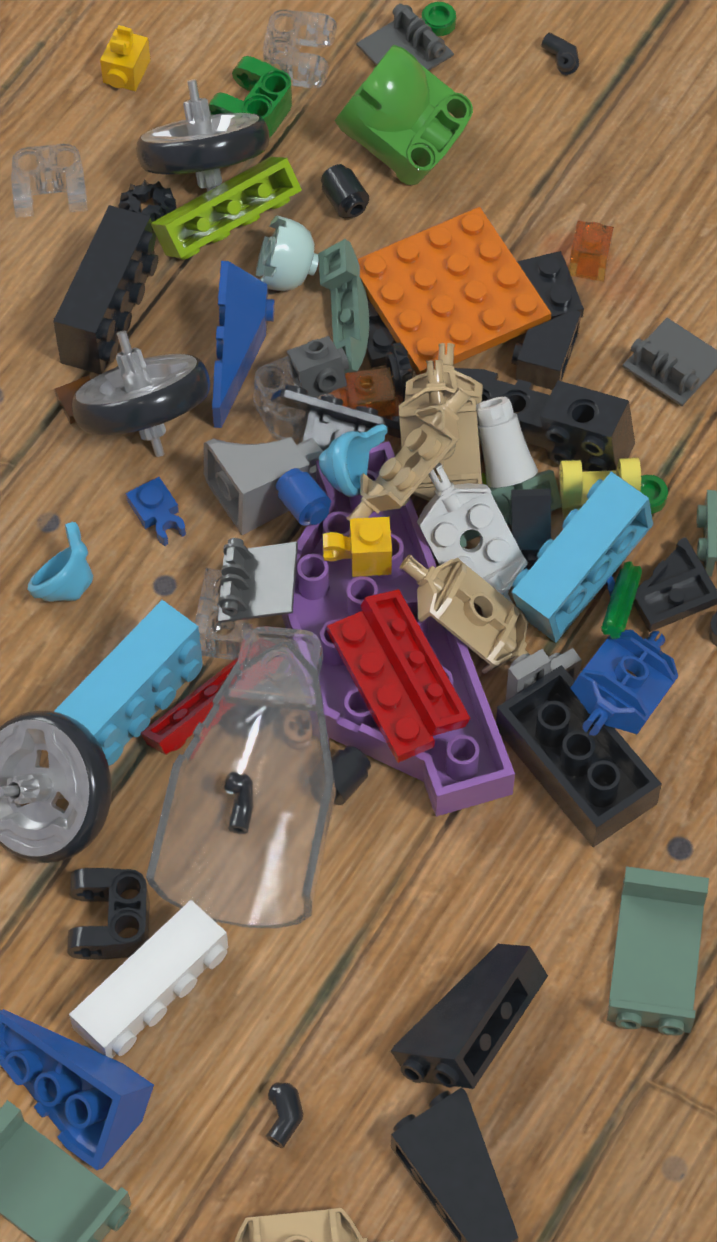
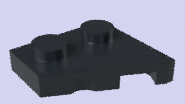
[633,537,717,632]

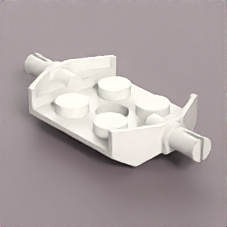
[417,463,528,602]

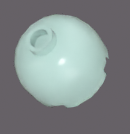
[256,216,319,291]

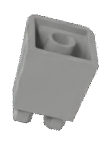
[204,437,323,535]

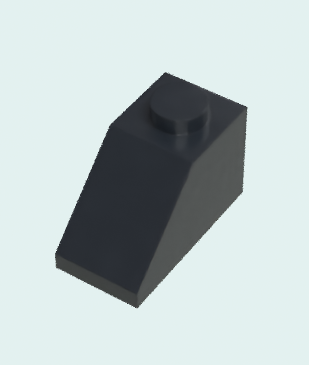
[511,310,581,390]
[508,489,551,570]

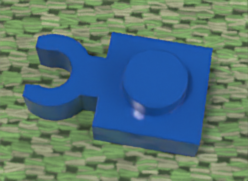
[126,477,186,546]

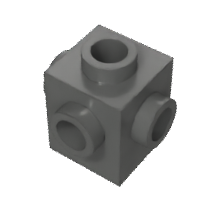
[287,336,349,398]

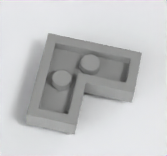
[506,648,582,701]

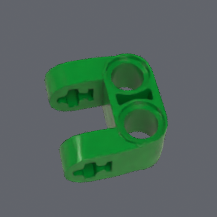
[208,56,292,138]

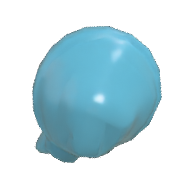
[319,424,387,497]
[28,522,93,602]

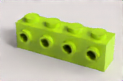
[151,157,302,260]

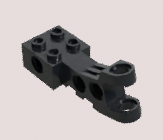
[455,368,635,471]

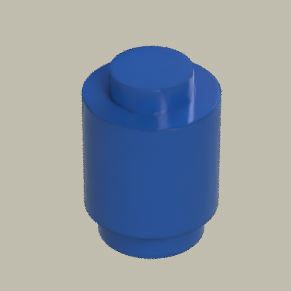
[276,468,331,526]

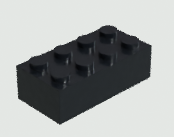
[53,205,158,375]
[496,665,662,847]

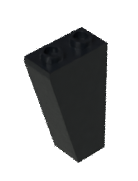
[391,943,548,1089]
[391,1087,519,1242]

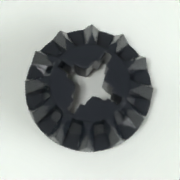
[118,179,176,230]
[386,342,412,403]

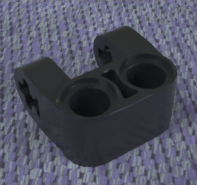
[67,868,150,960]

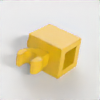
[100,25,151,92]
[323,517,392,577]

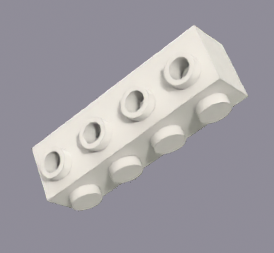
[69,900,228,1058]

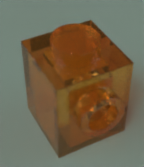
[569,221,614,282]
[339,367,396,420]

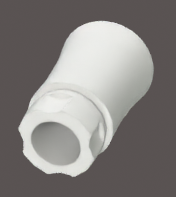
[476,397,538,488]

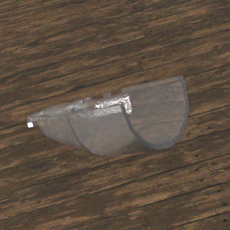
[146,626,336,929]

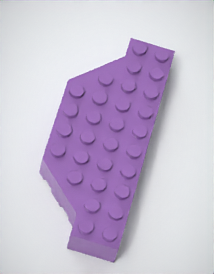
[282,441,515,817]

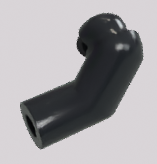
[541,32,580,75]
[224,771,254,834]
[266,1082,304,1149]

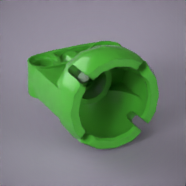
[334,44,473,185]

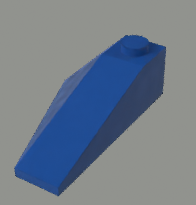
[212,261,275,428]
[0,1009,154,1170]

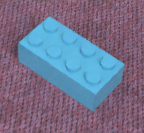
[511,471,653,643]
[54,600,203,766]

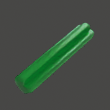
[601,561,642,639]

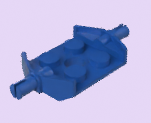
[571,629,678,736]

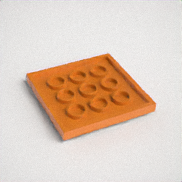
[357,207,552,375]

